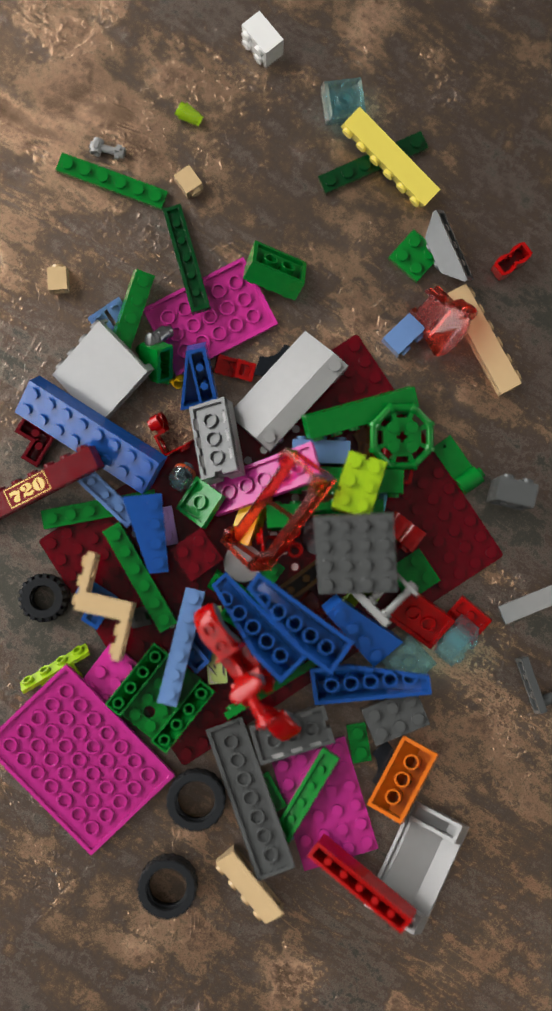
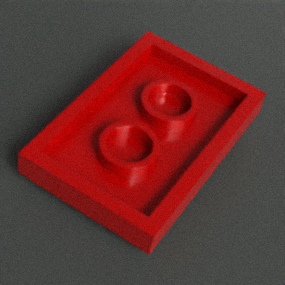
[389,592,455,649]

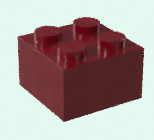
[169,528,224,582]

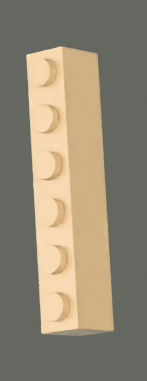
[444,284,522,397]

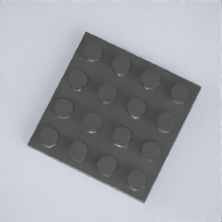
[313,512,398,594]

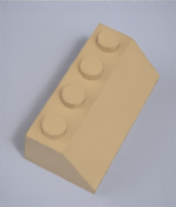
[216,844,284,924]

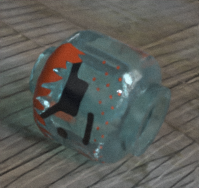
[168,462,197,492]

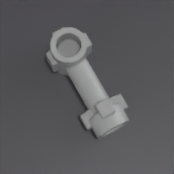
[89,137,126,160]

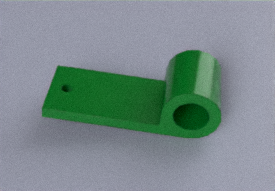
[434,435,485,495]

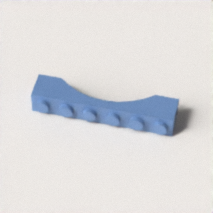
[157,587,205,707]

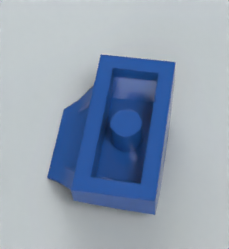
[171,632,213,674]

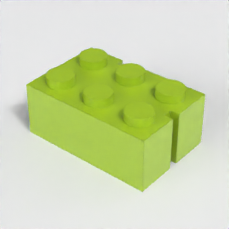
[331,450,387,514]

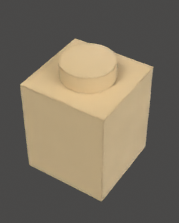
[174,165,203,199]
[47,264,70,294]

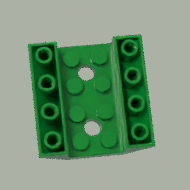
[105,643,215,753]

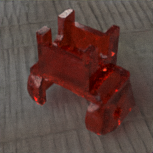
[409,285,478,357]

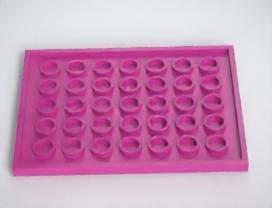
[0,663,175,855]

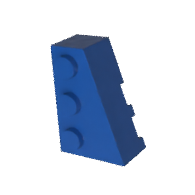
[180,342,219,410]

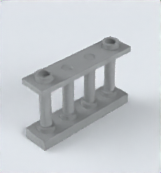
[351,572,420,628]

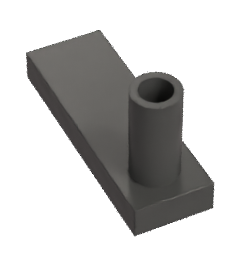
[515,656,552,714]

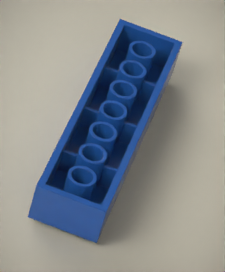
[15,376,167,494]

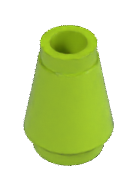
[174,101,204,127]

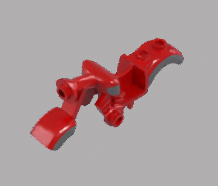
[193,603,301,742]

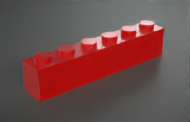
[307,833,417,934]

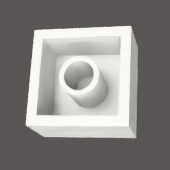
[241,11,284,68]

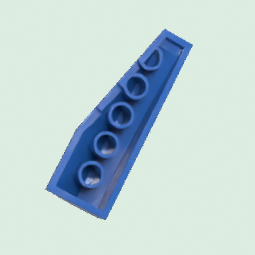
[212,572,307,683]
[246,572,354,675]
[310,664,432,705]

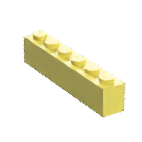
[340,107,440,208]

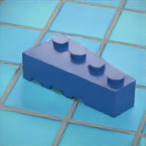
[122,493,169,574]
[321,594,403,667]

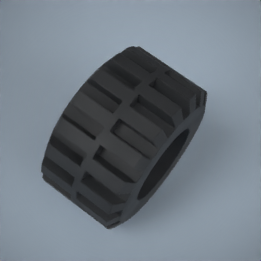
[18,574,70,622]

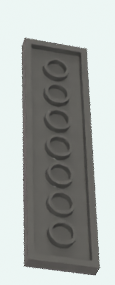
[206,716,296,881]

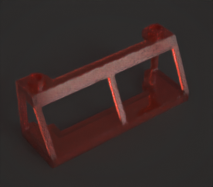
[220,448,337,571]

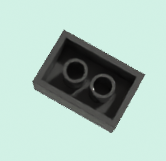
[486,473,539,511]
[360,696,430,746]

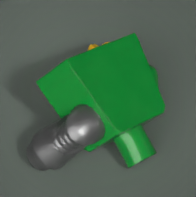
[135,326,184,389]

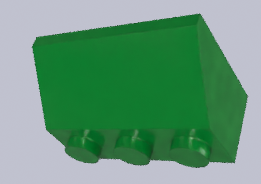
[243,240,307,301]

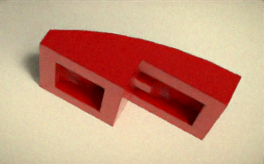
[213,354,256,382]

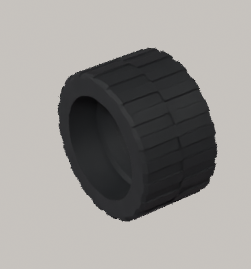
[166,768,226,832]
[137,853,198,920]

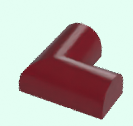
[14,418,55,468]

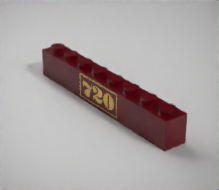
[0,444,105,520]

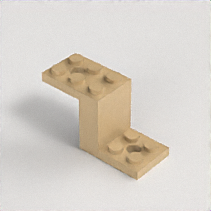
[72,551,137,661]

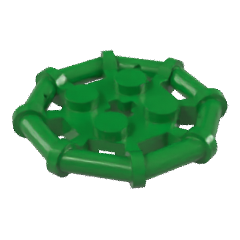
[368,402,435,471]

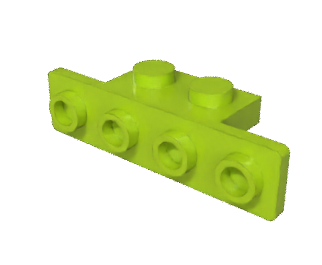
[20,643,90,694]

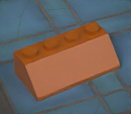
[366,735,440,824]

